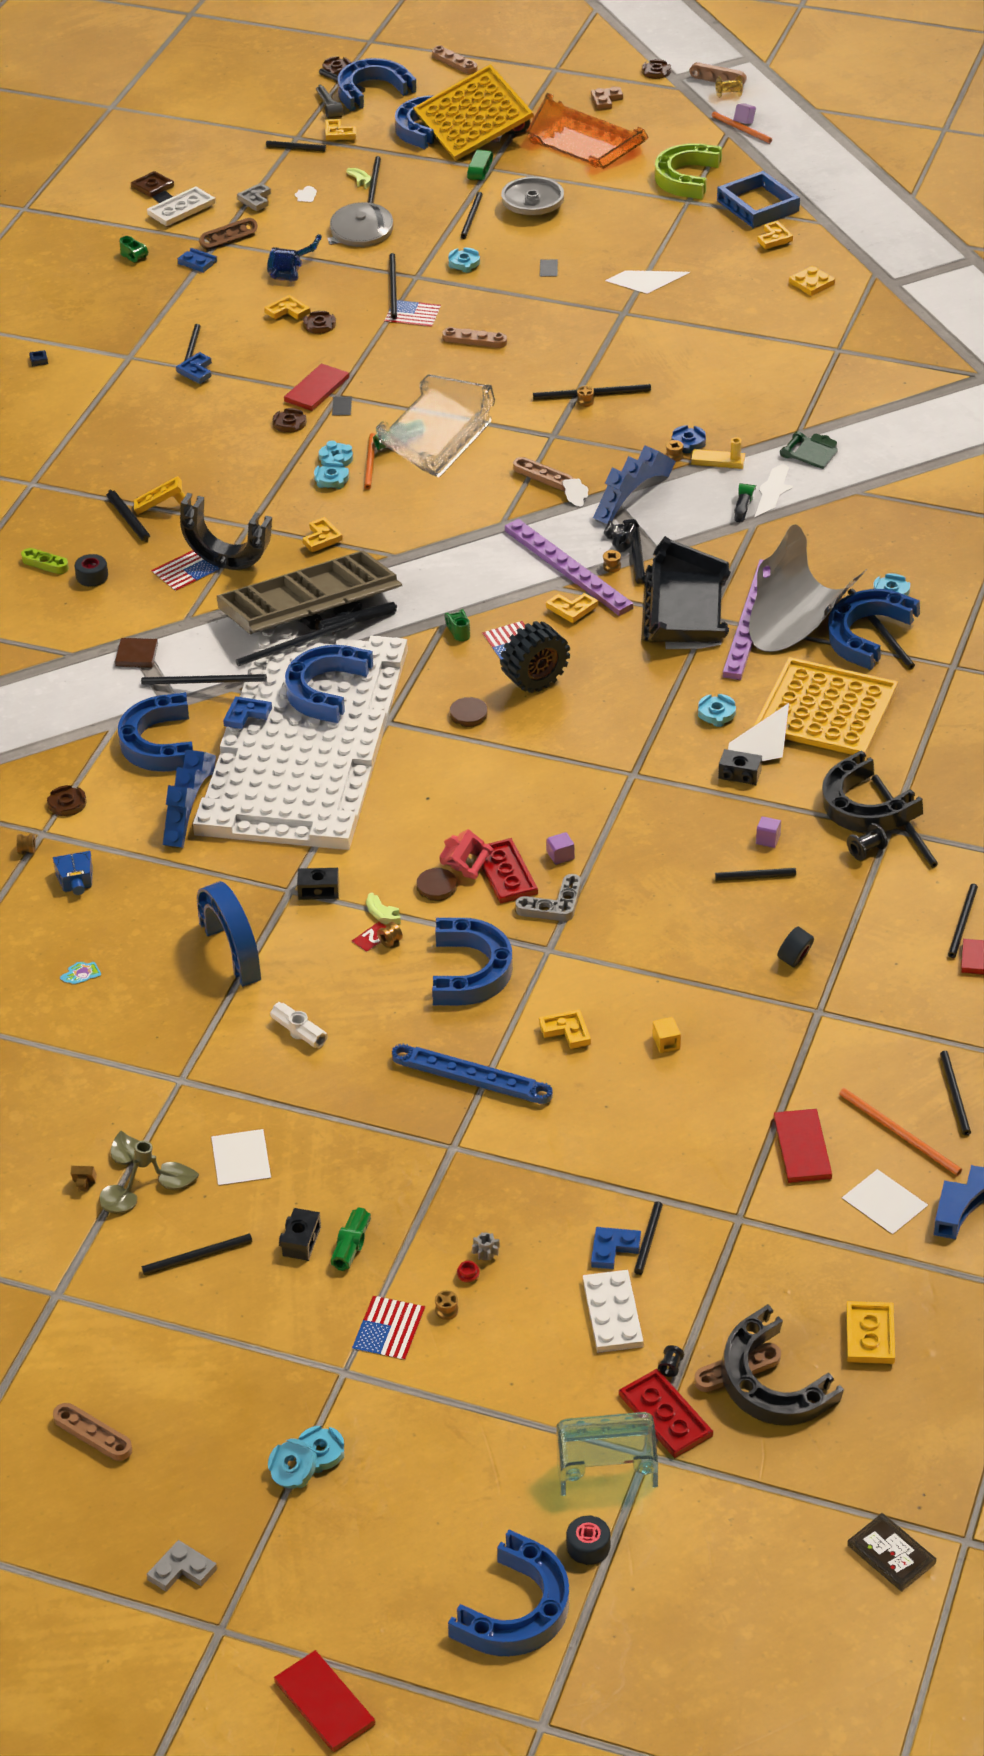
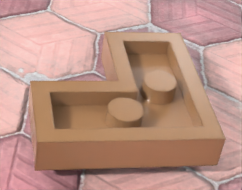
[591,86,623,110]

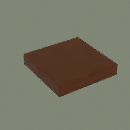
[131,171,174,198]
[115,638,158,668]

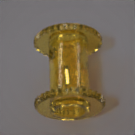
[715,75,743,98]

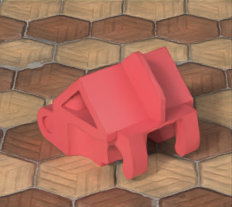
[439,829,494,879]

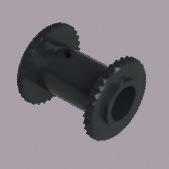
[847,823,888,861]

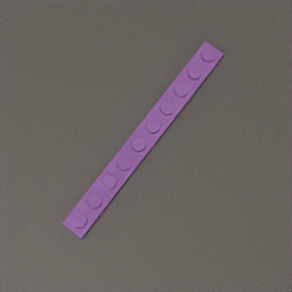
[505,519,633,616]
[723,559,770,680]

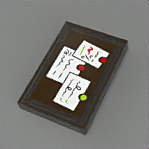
[847,1513,937,1592]

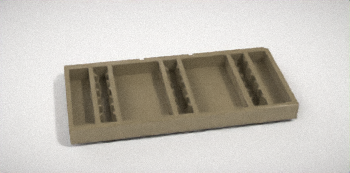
[217,550,402,634]

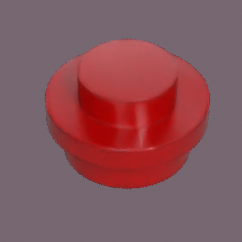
[457,1261,480,1282]

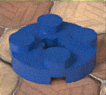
[671,425,706,454]

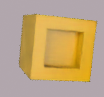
[652,1017,681,1053]

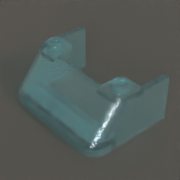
[556,1412,658,1496]

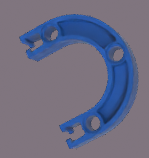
[338,58,416,112]
[395,95,435,149]
[828,589,920,670]
[285,645,374,724]
[118,692,193,772]
[197,881,261,987]
[432,918,513,1005]
[448,1530,569,1656]

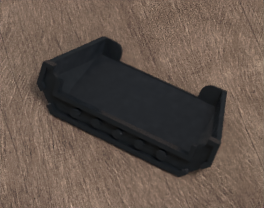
[641,536,731,643]

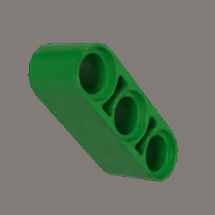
[467,150,493,181]

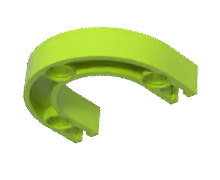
[655,143,722,199]

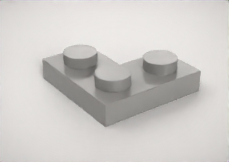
[237,183,271,211]
[147,1540,217,1592]

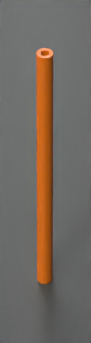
[839,1088,962,1176]

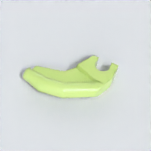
[346,168,371,189]
[366,893,401,924]

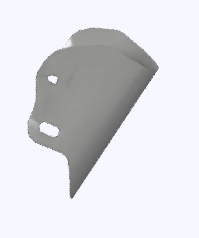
[749,524,867,651]

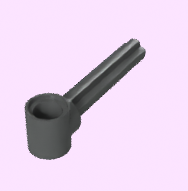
[316,84,343,118]

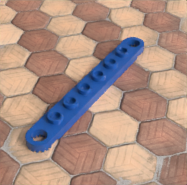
[392,1044,553,1104]

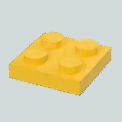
[789,266,835,296]

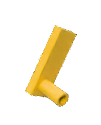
[691,437,745,469]
[134,476,186,515]

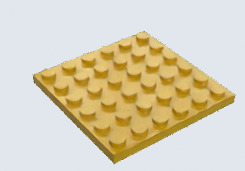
[413,64,534,161]
[754,657,898,755]

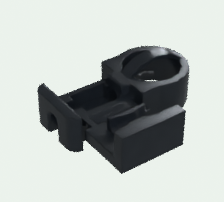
[603,519,640,552]

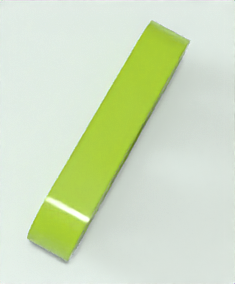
[21,548,69,574]

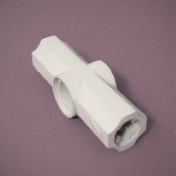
[270,1002,328,1049]

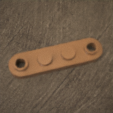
[432,46,477,74]
[689,62,747,87]
[199,218,258,249]
[442,327,507,348]
[513,457,573,491]
[694,1343,781,1392]
[53,1403,132,1461]

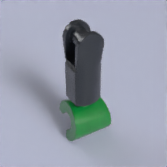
[734,483,757,522]

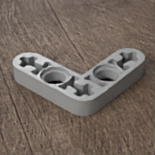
[515,874,581,921]

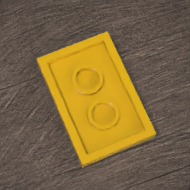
[846,1301,895,1364]

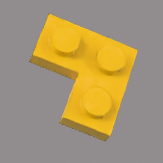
[326,119,356,141]
[757,221,793,249]
[264,295,310,320]
[303,517,343,552]
[546,593,598,623]
[539,1009,591,1049]

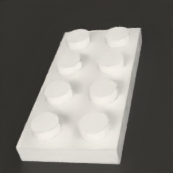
[147,186,216,226]
[583,1270,643,1353]

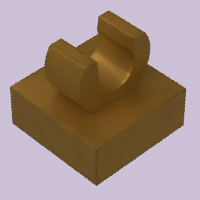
[70,1166,97,1191]

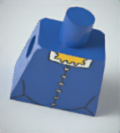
[53,851,93,895]

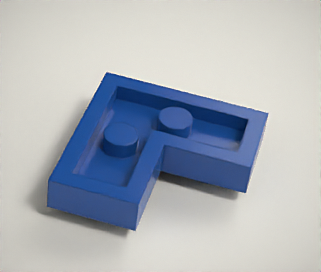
[176,352,212,384]
[223,696,272,729]
[591,1227,641,1269]

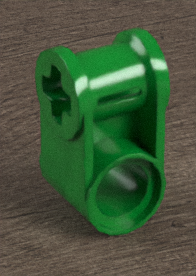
[119,236,149,263]
[444,609,470,641]

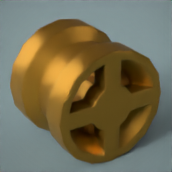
[577,386,594,407]
[666,440,683,462]
[603,550,621,573]
[17,834,36,854]
[377,922,403,947]
[435,1290,458,1320]

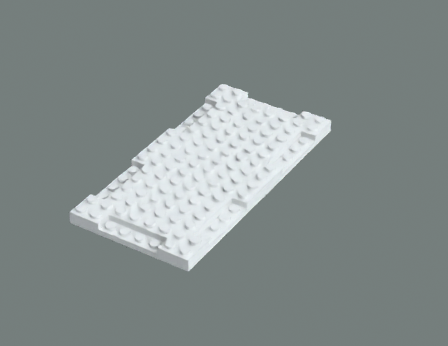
[193,628,408,850]

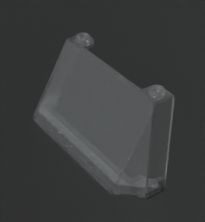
[376,374,495,477]

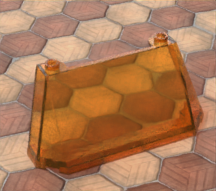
[526,93,649,169]

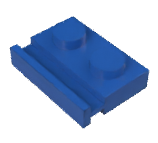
[177,248,217,273]

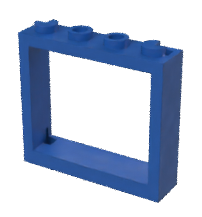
[717,171,800,228]

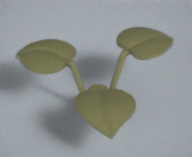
[99,1131,199,1213]

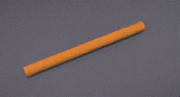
[712,111,772,143]
[364,433,376,490]

